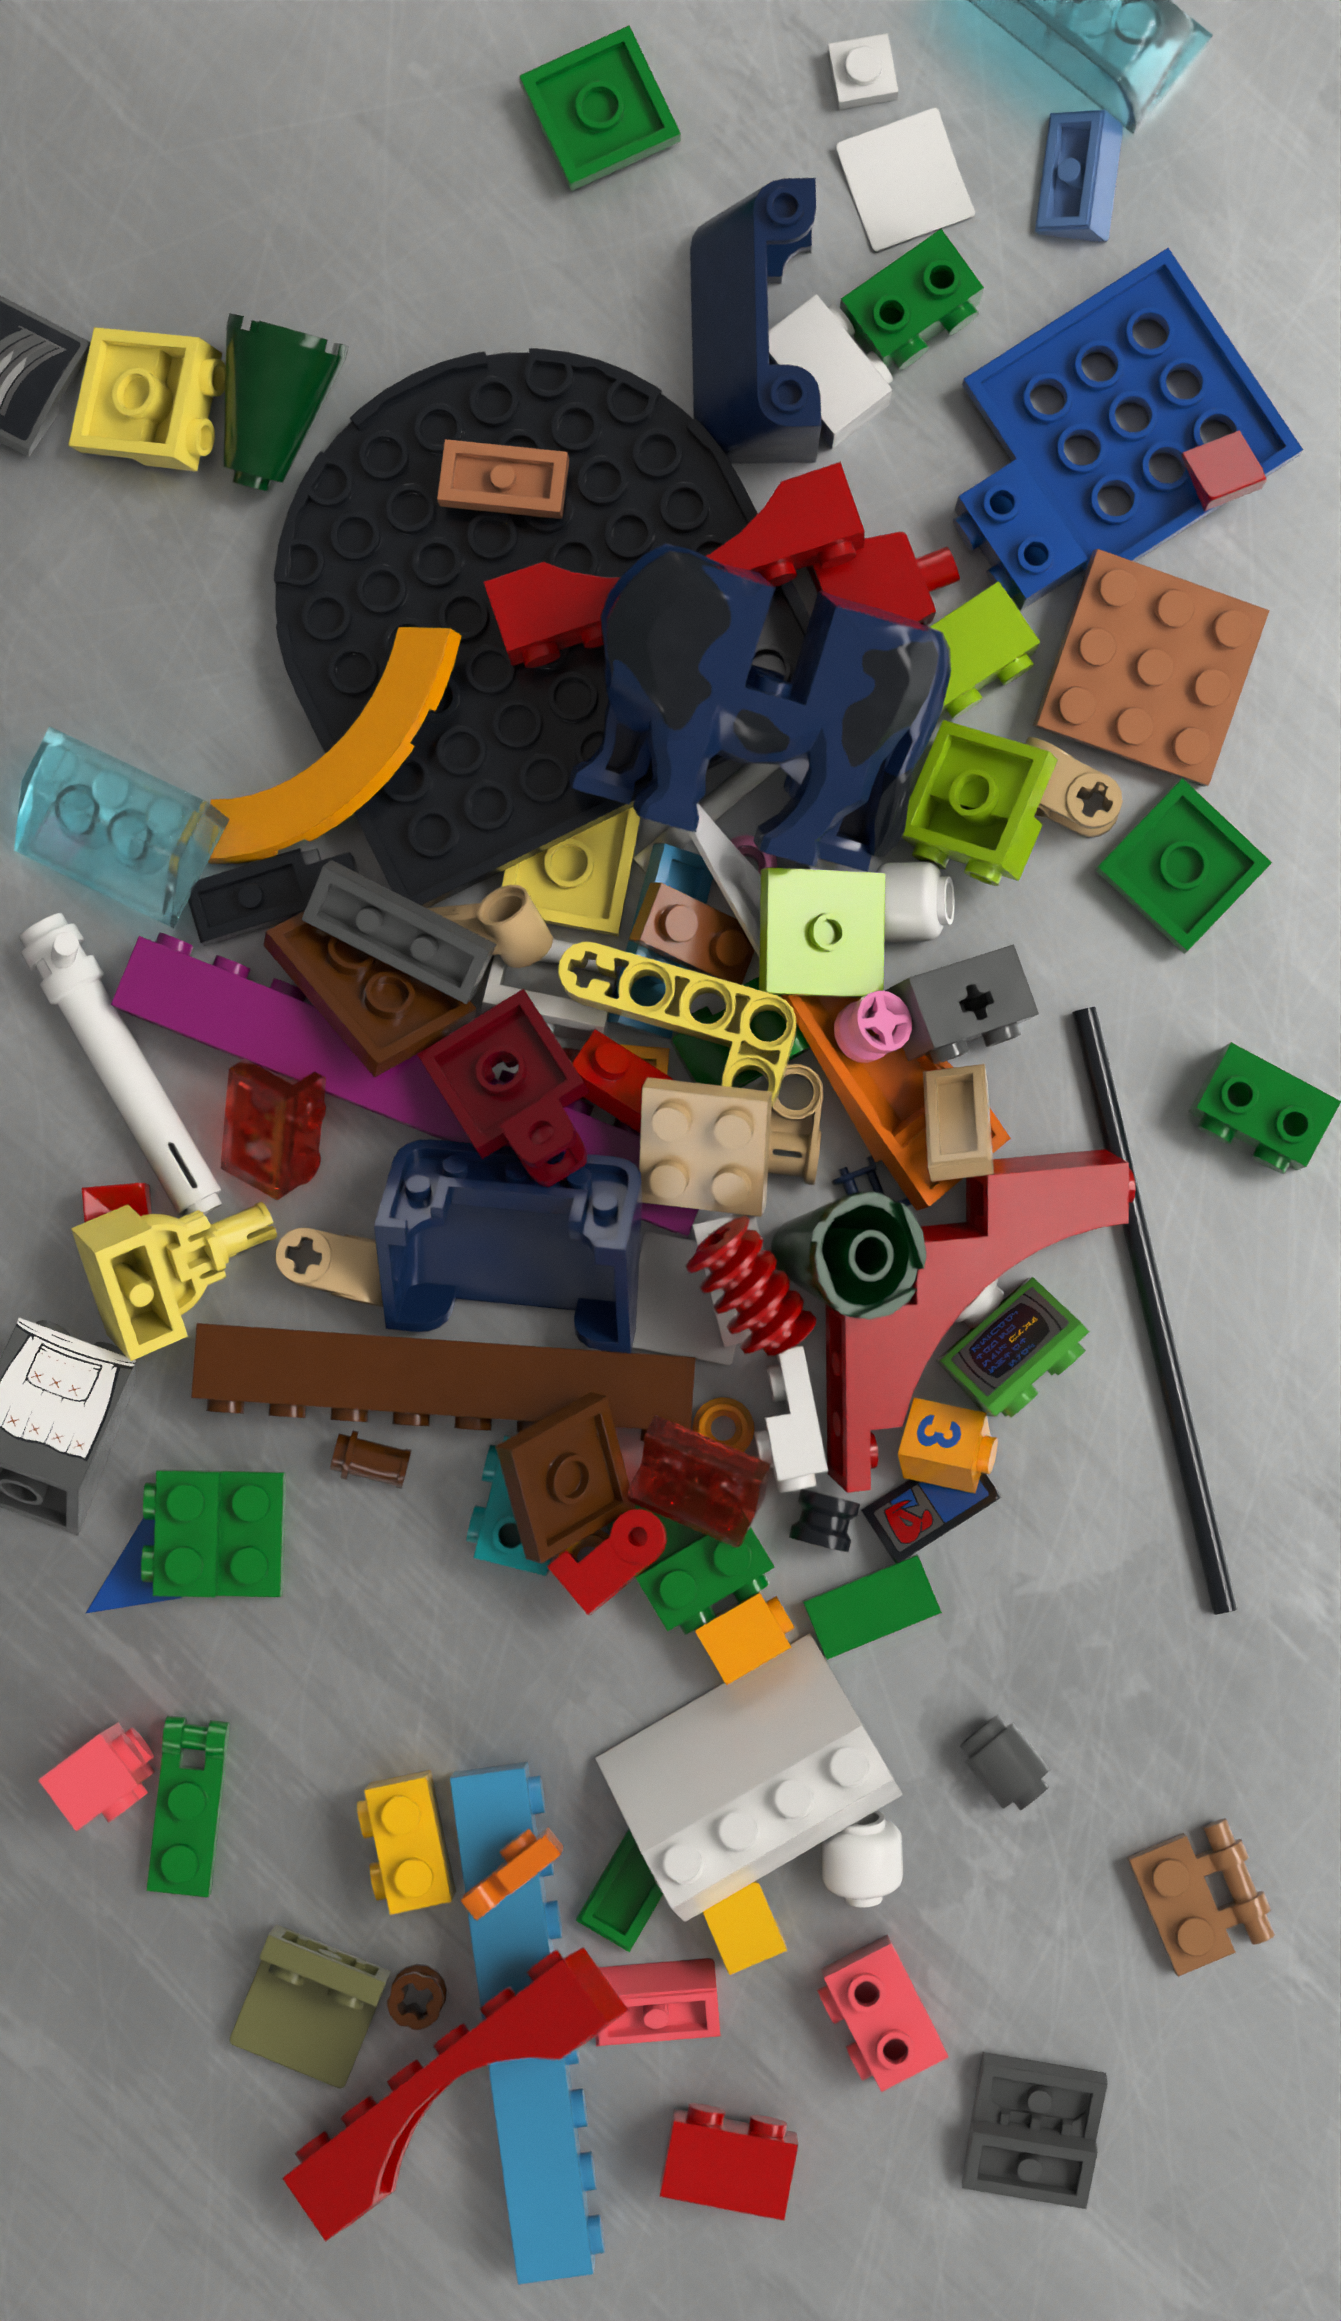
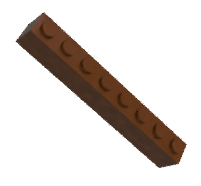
[191,1323,696,1444]

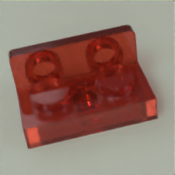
[220,1059,326,1200]
[627,1415,771,1547]

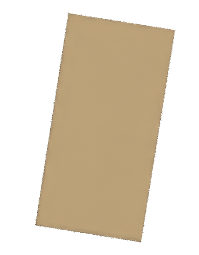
[923,1064,994,1182]

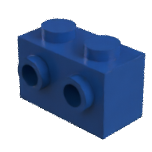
[953,456,1088,611]

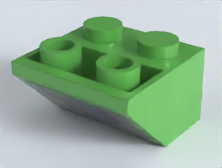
[936,1277,1089,1417]

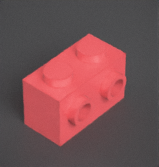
[38,1722,155,1831]
[817,1934,949,2092]

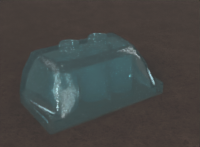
[968,0,1213,134]

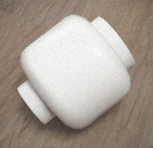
[876,861,955,942]
[821,1810,903,1907]

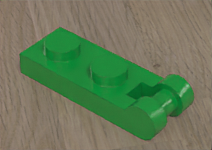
[146,1715,230,1898]

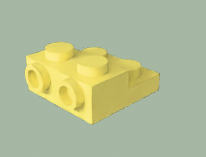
[68,327,226,471]

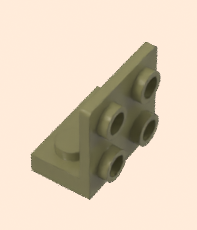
[229,1924,391,2088]

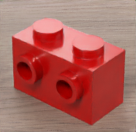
[660,2103,799,2221]

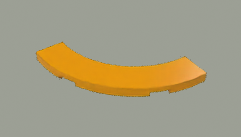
[199,627,462,864]

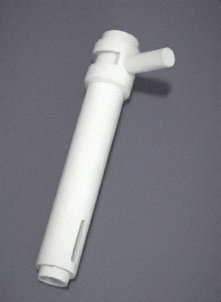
[19,913,222,1215]

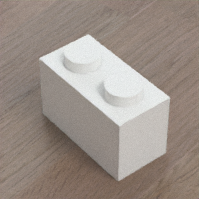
[769,294,893,449]

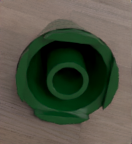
[223,313,349,491]
[771,1191,927,1320]

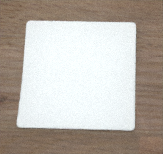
[836,108,975,251]
[632,1232,736,1365]

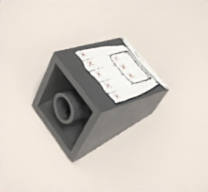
[0,1318,136,1536]

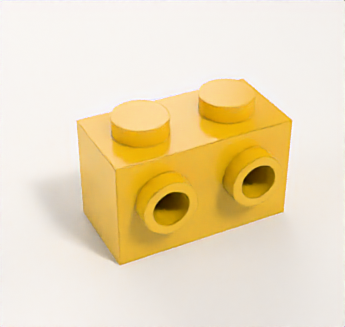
[357,1769,456,1915]

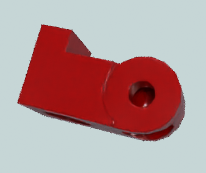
[547,1509,667,1616]

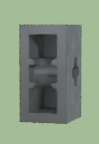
[885,944,1039,1064]

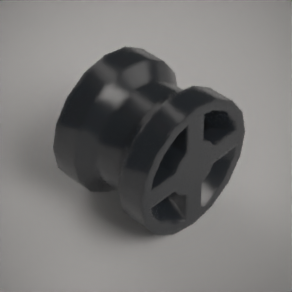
[789,1489,860,1552]

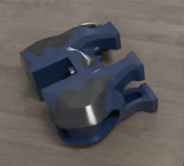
[569,543,951,872]

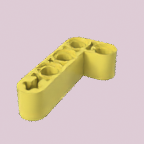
[558,942,796,1108]

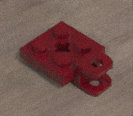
[417,988,589,1187]

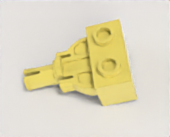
[71,1202,277,1361]

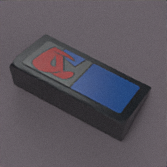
[861,1473,1001,1564]

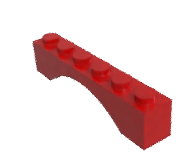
[484,461,865,668]
[282,1947,628,2242]

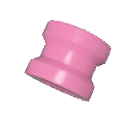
[834,990,912,1063]

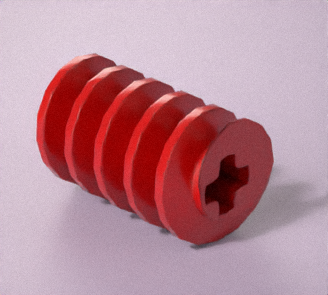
[685,1215,817,1356]

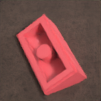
[595,1958,721,2046]

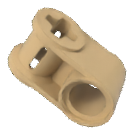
[1024,737,1123,837]
[767,1064,823,1185]
[275,1228,383,1307]

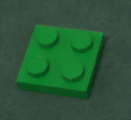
[519,25,681,192]
[1095,778,1272,954]

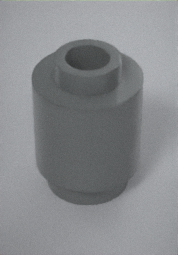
[960,1714,1051,1811]

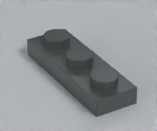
[302,860,497,1004]

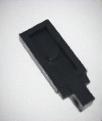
[183,848,359,946]

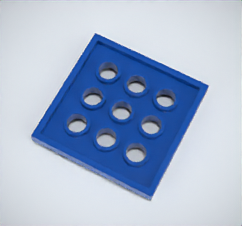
[962,248,1303,572]

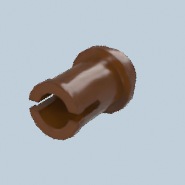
[330,1430,412,1489]

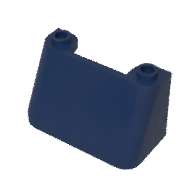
[690,178,821,464]
[374,1139,642,1353]

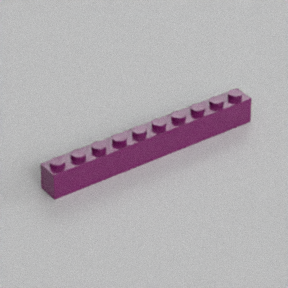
[111,932,700,1239]

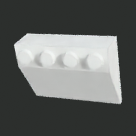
[595,1633,903,1922]

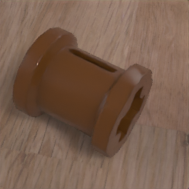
[387,1964,447,2030]

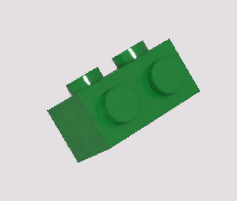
[840,229,984,370]
[1188,1042,1341,1174]

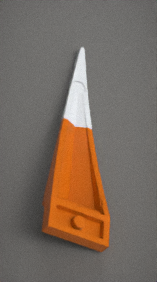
[687,803,1011,1211]

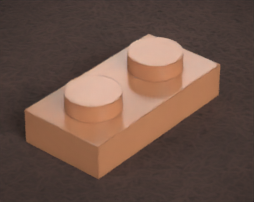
[437,439,569,519]

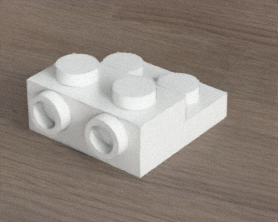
[754,1346,828,1493]

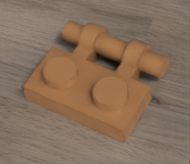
[1127,1818,1275,1977]

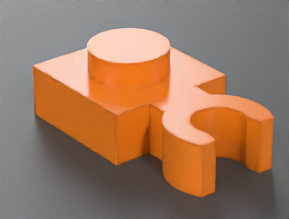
[461,1827,564,1921]

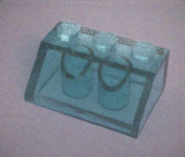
[14,726,230,929]

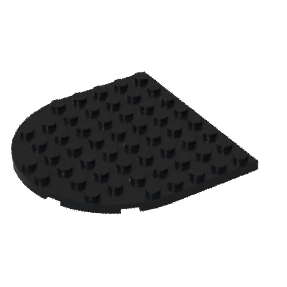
[274,348,810,908]

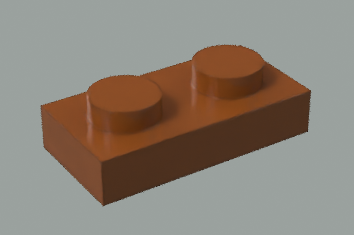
[629,883,755,985]

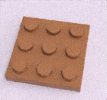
[1033,549,1270,786]

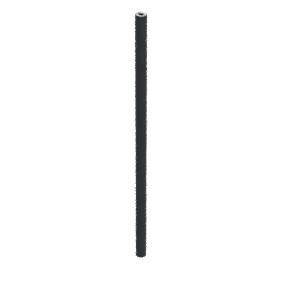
[1072,1007,1238,1615]

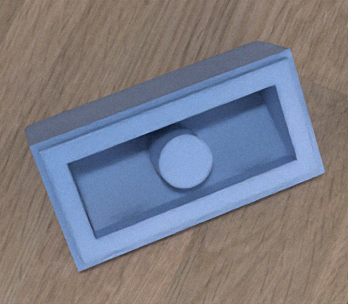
[1035,110,1123,242]

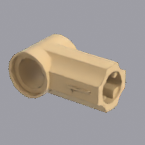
[427,885,553,968]

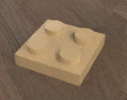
[639,1077,772,1217]

